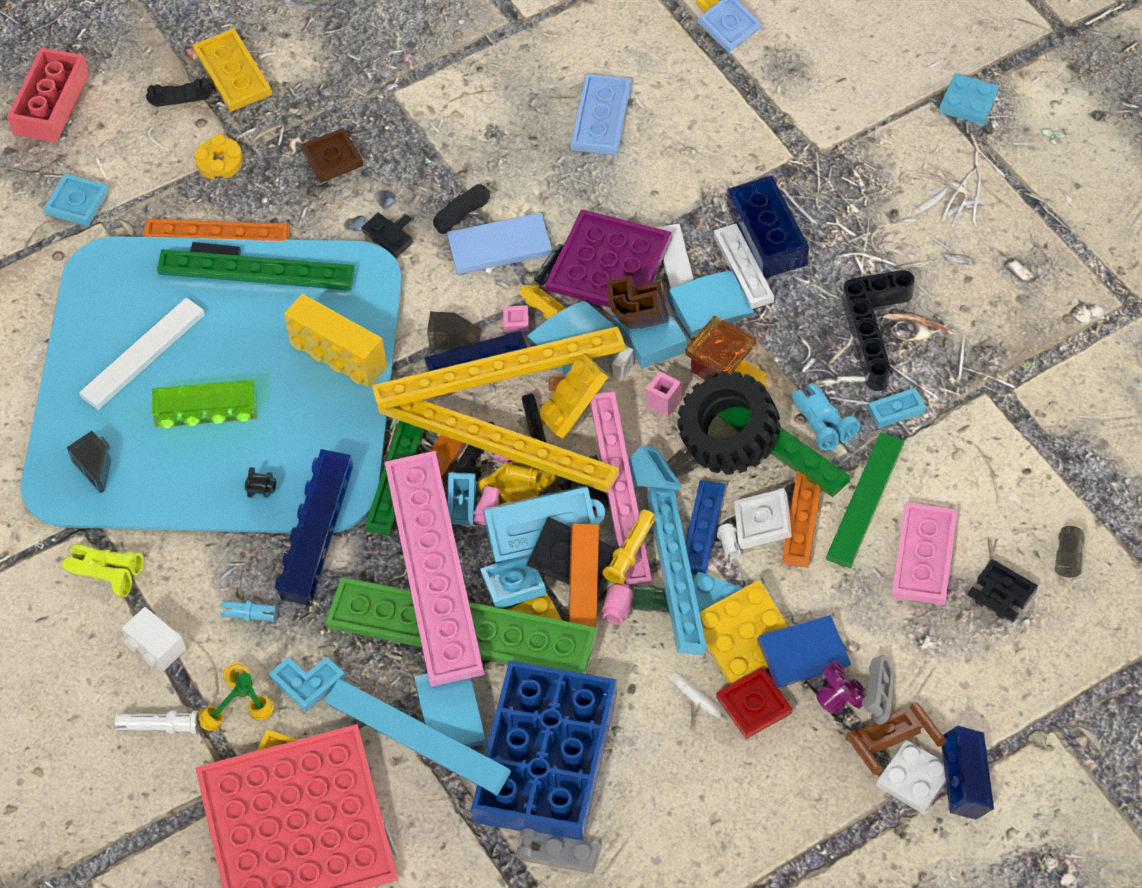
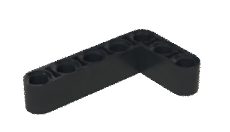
[842,270,915,391]

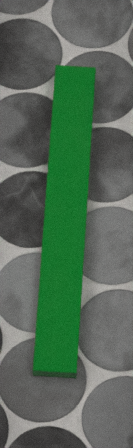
[157,249,355,290]

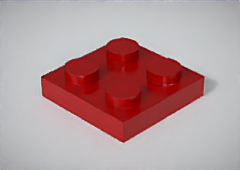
[716,667,793,739]

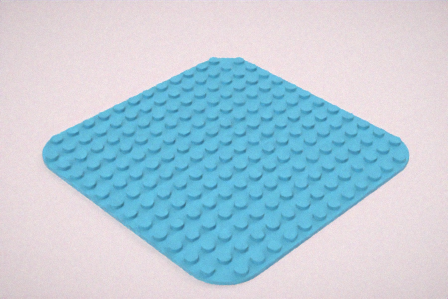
[21,236,402,534]

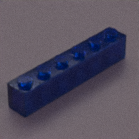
[275,449,354,606]

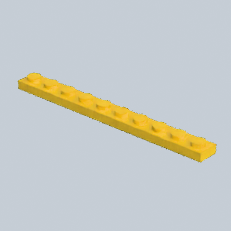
[372,326,625,410]
[378,400,619,493]

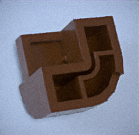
[607,276,668,329]

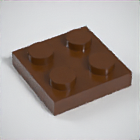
[301,128,364,183]

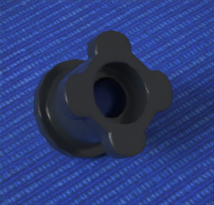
[244,467,277,498]

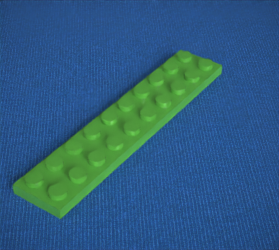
[325,577,598,674]

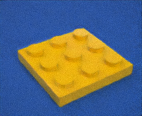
[699,580,789,685]

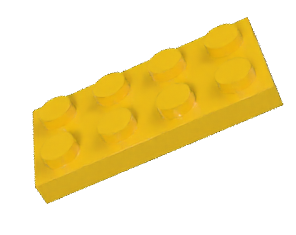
[192,28,272,112]

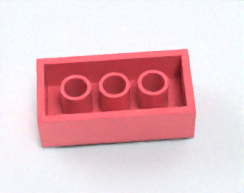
[7,48,89,143]

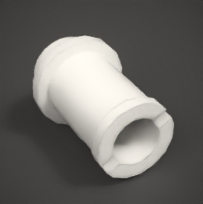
[717,524,741,559]

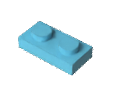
[868,388,926,429]

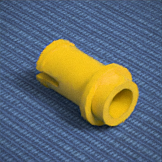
[505,463,540,486]

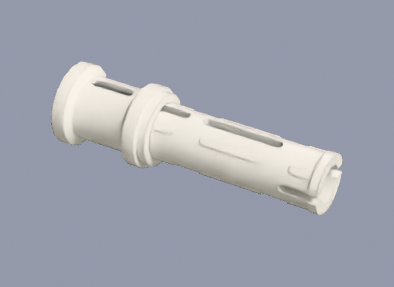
[115,710,200,735]

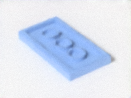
[570,74,632,155]
[447,213,552,275]

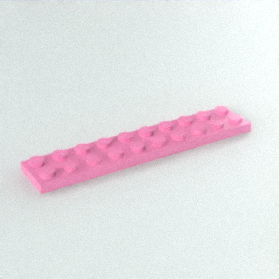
[385,451,484,687]

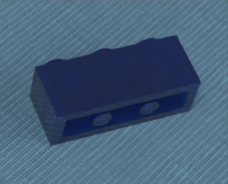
[941,726,994,820]

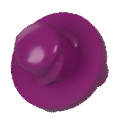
[816,660,865,713]

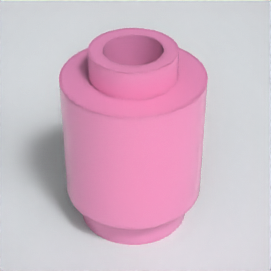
[602,583,635,625]

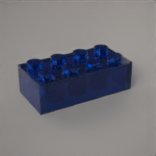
[726,175,809,278]

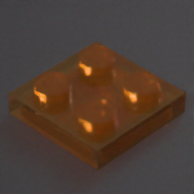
[685,315,756,375]

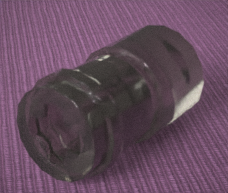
[1054,526,1085,578]

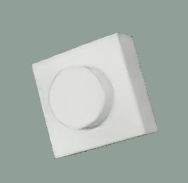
[611,346,634,382]

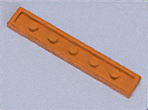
[143,219,290,241]

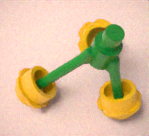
[198,661,275,731]

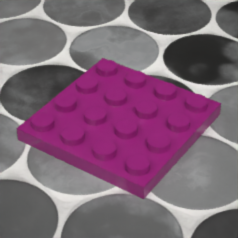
[545,209,672,307]

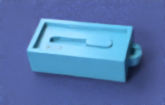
[482,486,605,562]

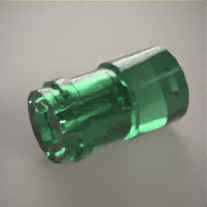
[632,583,670,614]

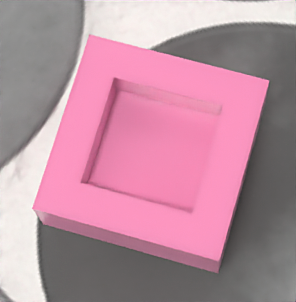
[503,305,529,333]

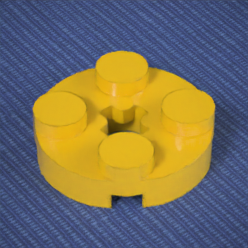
[194,134,242,179]

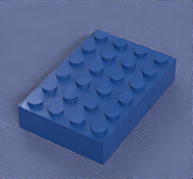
[471,661,617,841]

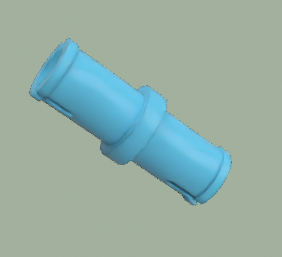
[221,600,277,622]

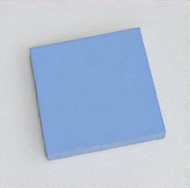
[697,0,762,53]

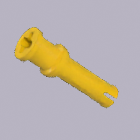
[603,510,656,585]

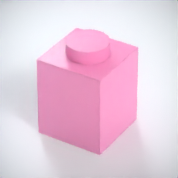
[646,371,681,417]

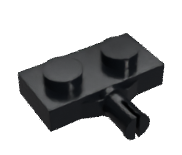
[361,212,413,258]

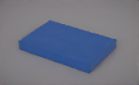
[757,615,851,688]

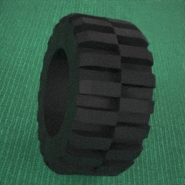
[677,371,781,475]

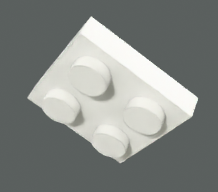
[734,488,792,549]
[876,740,954,815]

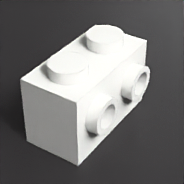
[122,607,186,671]

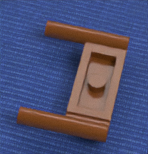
[846,702,946,775]

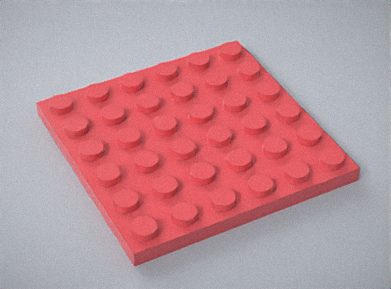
[195,724,398,888]

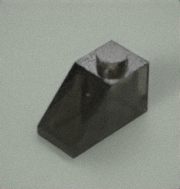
[427,311,482,352]
[66,430,111,494]

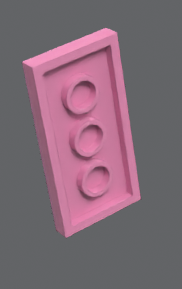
[891,502,958,605]

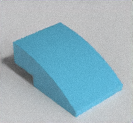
[667,271,754,339]
[527,300,616,375]
[612,310,687,369]
[414,673,486,747]

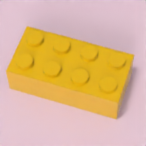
[284,294,388,388]

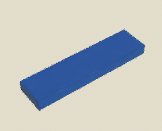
[685,480,725,575]

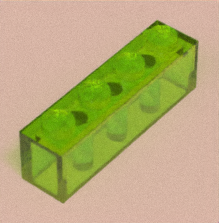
[152,380,257,428]

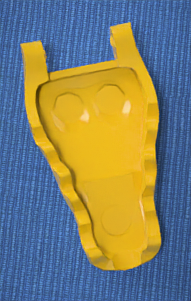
[477,445,559,504]

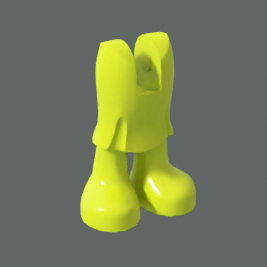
[61,544,144,598]

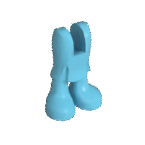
[791,383,861,451]

